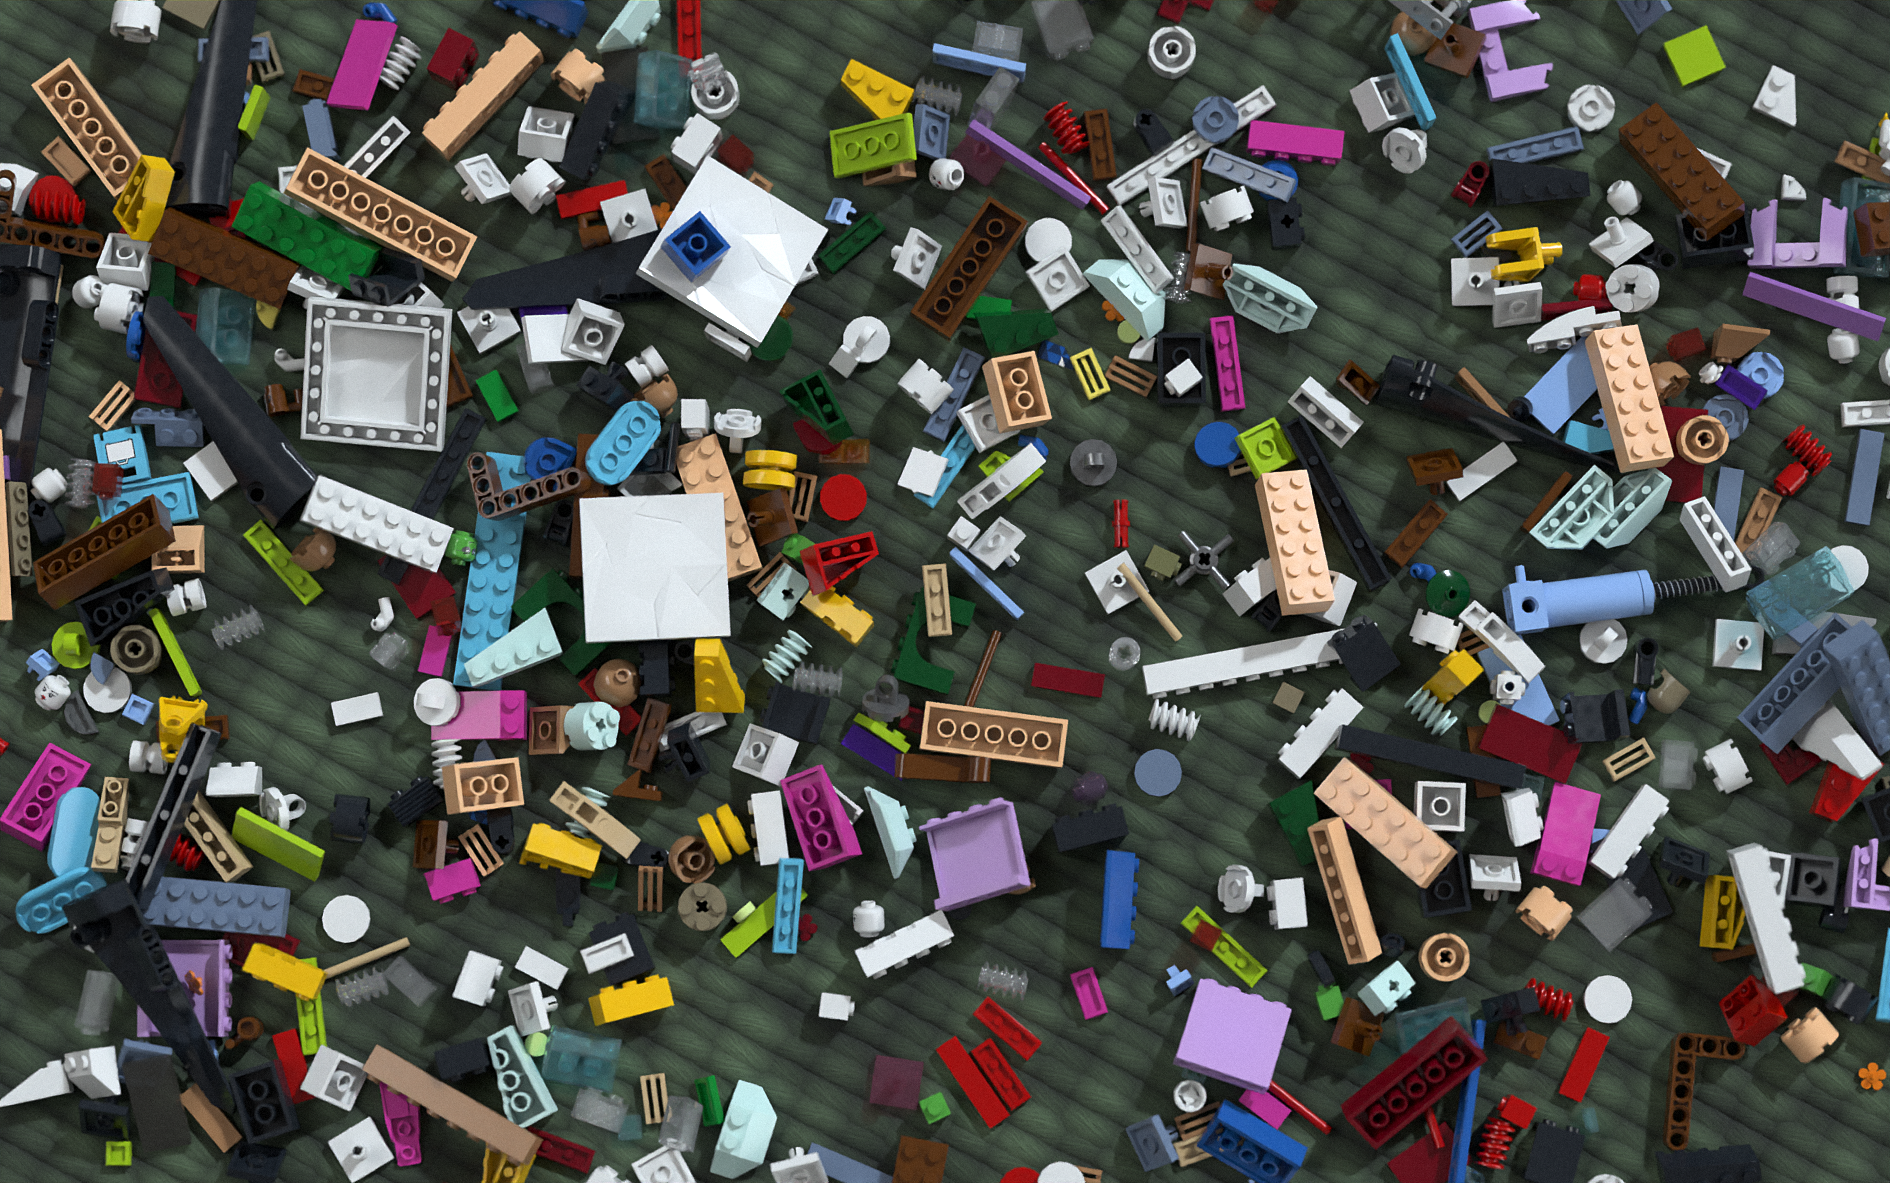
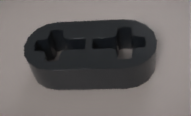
[1307,950,1336,989]

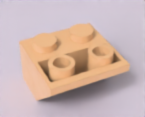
[152,525,205,574]

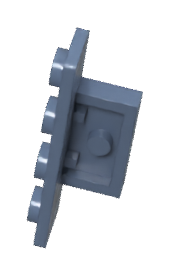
[131,408,205,447]

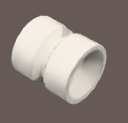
[1826,276,1859,309]
[625,345,669,389]
[166,578,206,616]
[129,741,169,774]
[121,818,149,854]
[1173,1080,1206,1112]

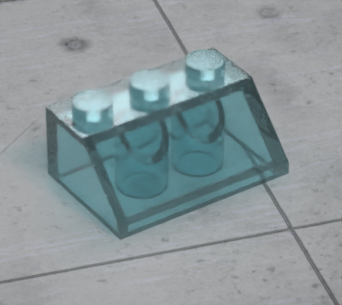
[634,50,692,129]
[196,288,255,365]
[1394,997,1474,1054]
[542,1025,622,1093]

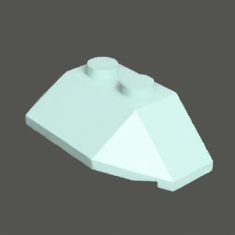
[596,0,661,55]
[1083,260,1166,342]
[1223,264,1317,333]
[1529,465,1615,549]
[1593,468,1672,549]
[864,786,917,879]
[710,1080,777,1179]

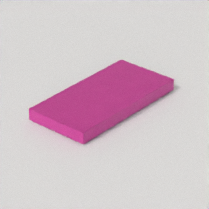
[327,19,398,110]

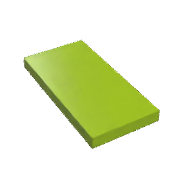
[830,113,917,178]
[232,807,325,882]

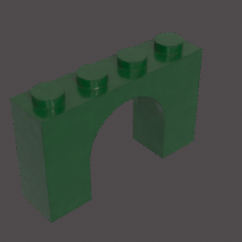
[511,568,615,677]
[890,587,976,696]

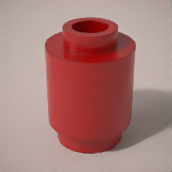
[1774,461,1809,496]

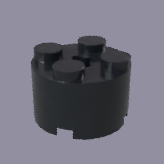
[329,794,371,844]
[1822,973,1878,1025]

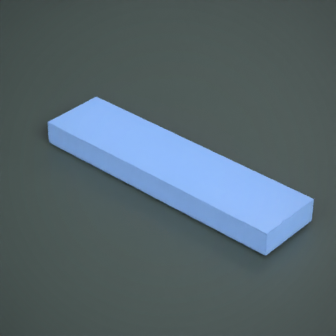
[950,547,1024,620]

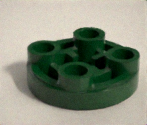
[746,315,793,361]

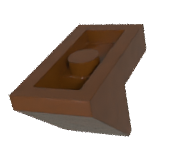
[1336,359,1380,405]
[613,770,663,802]
[1493,1020,1547,1060]

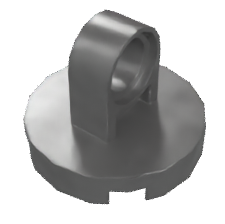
[1070,439,1117,487]
[862,675,909,722]

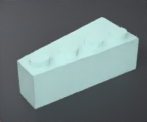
[464,608,563,689]
[487,1025,558,1128]

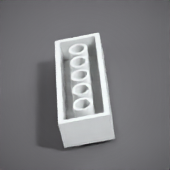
[300,475,453,573]
[1726,843,1806,993]

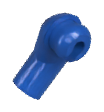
[363,2,398,24]
[1018,435,1049,460]
[1409,563,1436,582]
[1628,688,1647,724]

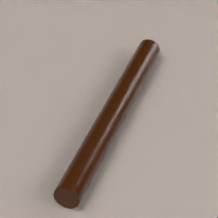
[1186,159,1202,253]
[964,630,1002,707]

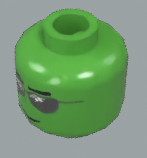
[445,530,478,566]

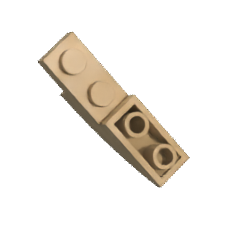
[91,777,129,873]
[549,782,641,859]

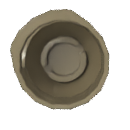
[1647,668,1690,714]

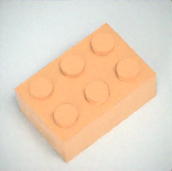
[982,351,1052,434]
[441,757,524,815]

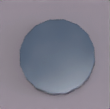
[1192,96,1239,143]
[1702,394,1749,441]
[1134,749,1182,797]

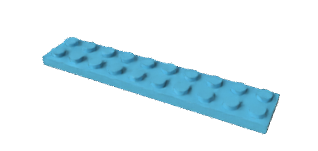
[453,452,531,691]

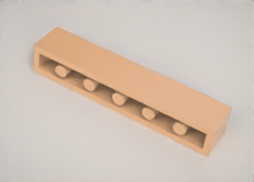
[1307,816,1382,965]

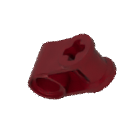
[1450,161,1489,208]

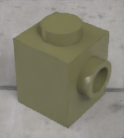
[1144,544,1182,581]

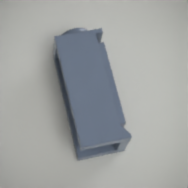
[302,99,340,161]

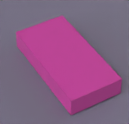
[418,625,453,677]
[1070,967,1108,1020]
[1238,1089,1291,1130]

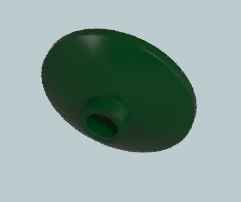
[1425,570,1470,617]

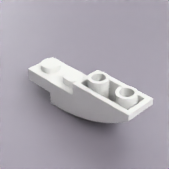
[1527,306,1622,353]
[957,443,1046,519]
[1459,600,1545,684]

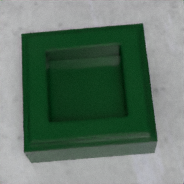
[590,862,619,890]

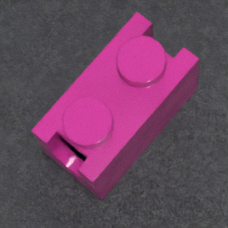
[424,858,481,904]

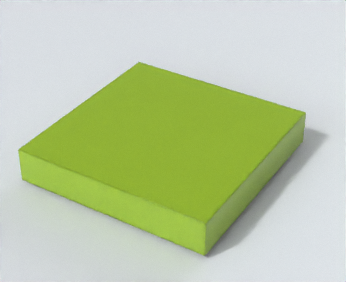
[1662,26,1726,87]
[238,84,271,141]
[1234,417,1297,479]

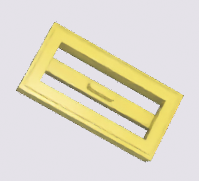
[1070,348,1111,401]

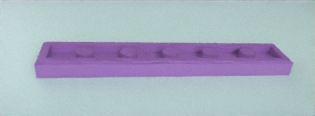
[965,120,1091,210]
[1743,272,1886,341]

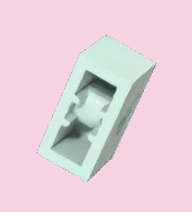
[756,563,810,620]
[1357,961,1416,1016]

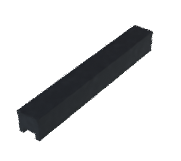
[1280,415,1392,593]
[126,723,222,911]
[1334,724,1526,790]

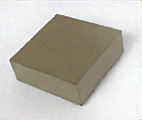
[1272,682,1304,714]

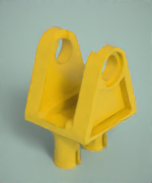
[1485,227,1562,282]
[159,696,208,763]

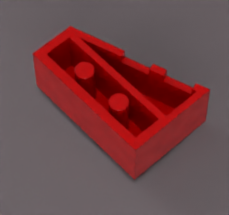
[799,531,879,596]
[1809,761,1885,822]

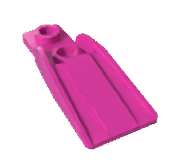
[379,1081,422,1166]

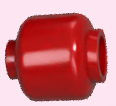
[1573,274,1608,301]

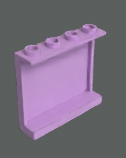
[919,798,1030,911]
[137,940,233,1037]
[1173,978,1292,1095]

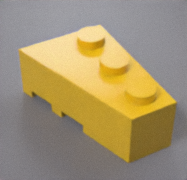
[694,638,745,713]
[1422,649,1484,705]
[1700,875,1745,949]

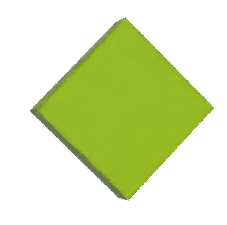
[106,1141,132,1166]

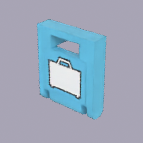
[94,424,152,488]

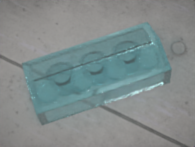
[1833,177,1890,278]
[1746,546,1855,641]

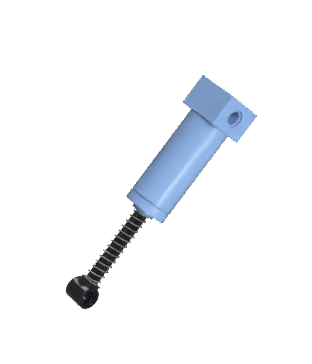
[1502,565,1765,635]

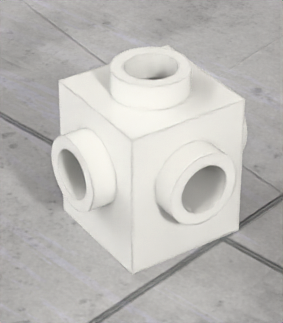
[1490,670,1525,705]

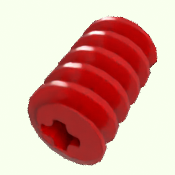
[1043,102,1090,154]
[33,188,85,225]
[1781,424,1832,477]
[169,833,205,872]
[1524,978,1573,1022]
[1474,1116,1516,1169]

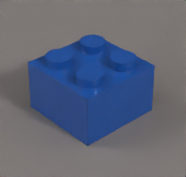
[660,211,731,283]

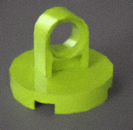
[52,622,101,670]

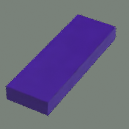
[841,724,903,781]

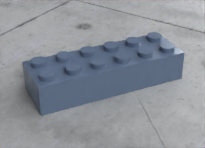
[1737,612,1852,754]
[1823,620,1890,756]
[140,877,291,938]

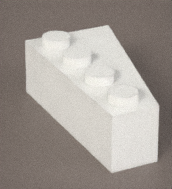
[855,910,954,979]

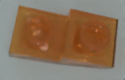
[819,439,870,464]

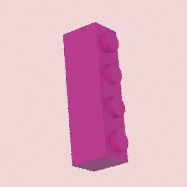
[1246,120,1344,166]

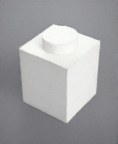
[1164,358,1203,398]
[947,516,980,552]
[819,993,855,1020]

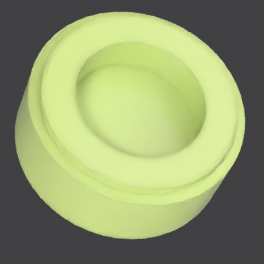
[1117,320,1140,344]
[1478,700,1500,724]
[732,902,756,923]
[525,1032,550,1056]

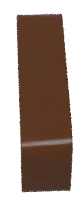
[894,754,991,783]

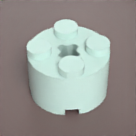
[564,702,620,750]

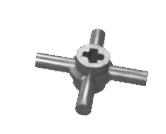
[1174,530,1234,590]

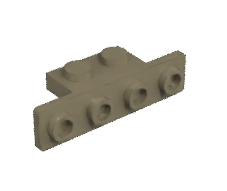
[6,482,32,577]

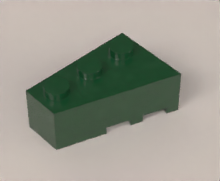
[973,309,1059,358]
[779,369,854,445]
[1267,780,1319,867]

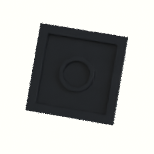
[1659,836,1710,887]
[78,1095,131,1141]
[226,1140,287,1183]

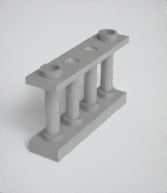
[1388,0,1472,40]

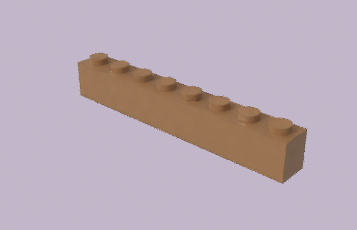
[362,1045,542,1166]

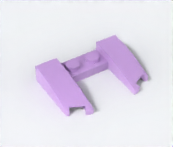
[1468,0,1552,102]
[1748,198,1848,269]
[1843,839,1890,911]

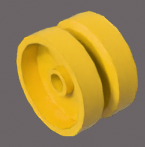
[743,450,797,490]
[697,803,751,865]

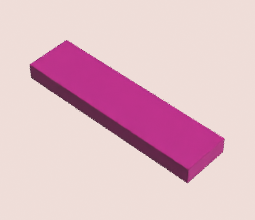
[1209,316,1245,412]

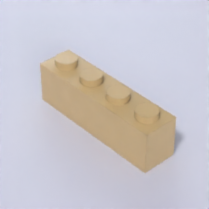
[184,790,253,883]

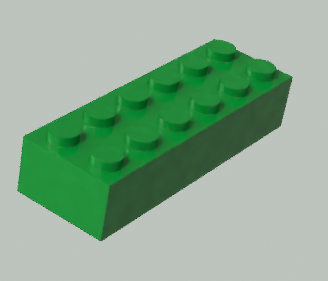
[231,181,383,291]

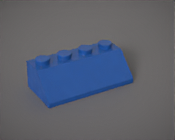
[492,0,588,38]
[1100,850,1139,949]
[1196,1100,1307,1183]

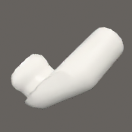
[274,349,305,372]
[371,597,394,632]

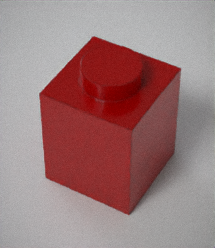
[1497,1094,1537,1129]

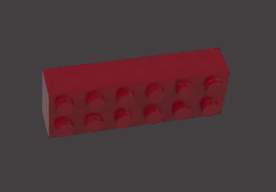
[1340,1015,1487,1150]

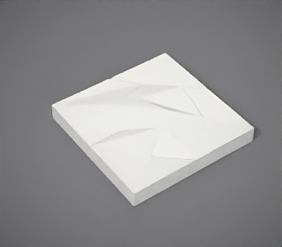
[635,155,828,348]
[300,296,452,452]
[579,493,730,643]

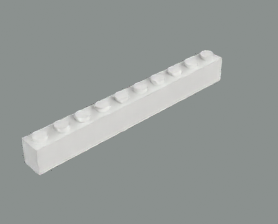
[1142,623,1377,699]

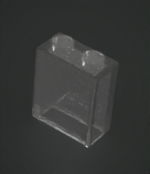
[1031,0,1094,60]
[968,67,1020,131]
[1577,877,1653,952]
[74,970,120,1036]

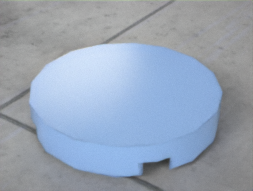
[1737,352,1784,398]

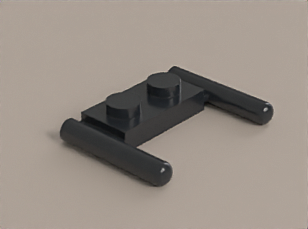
[629,422,680,476]

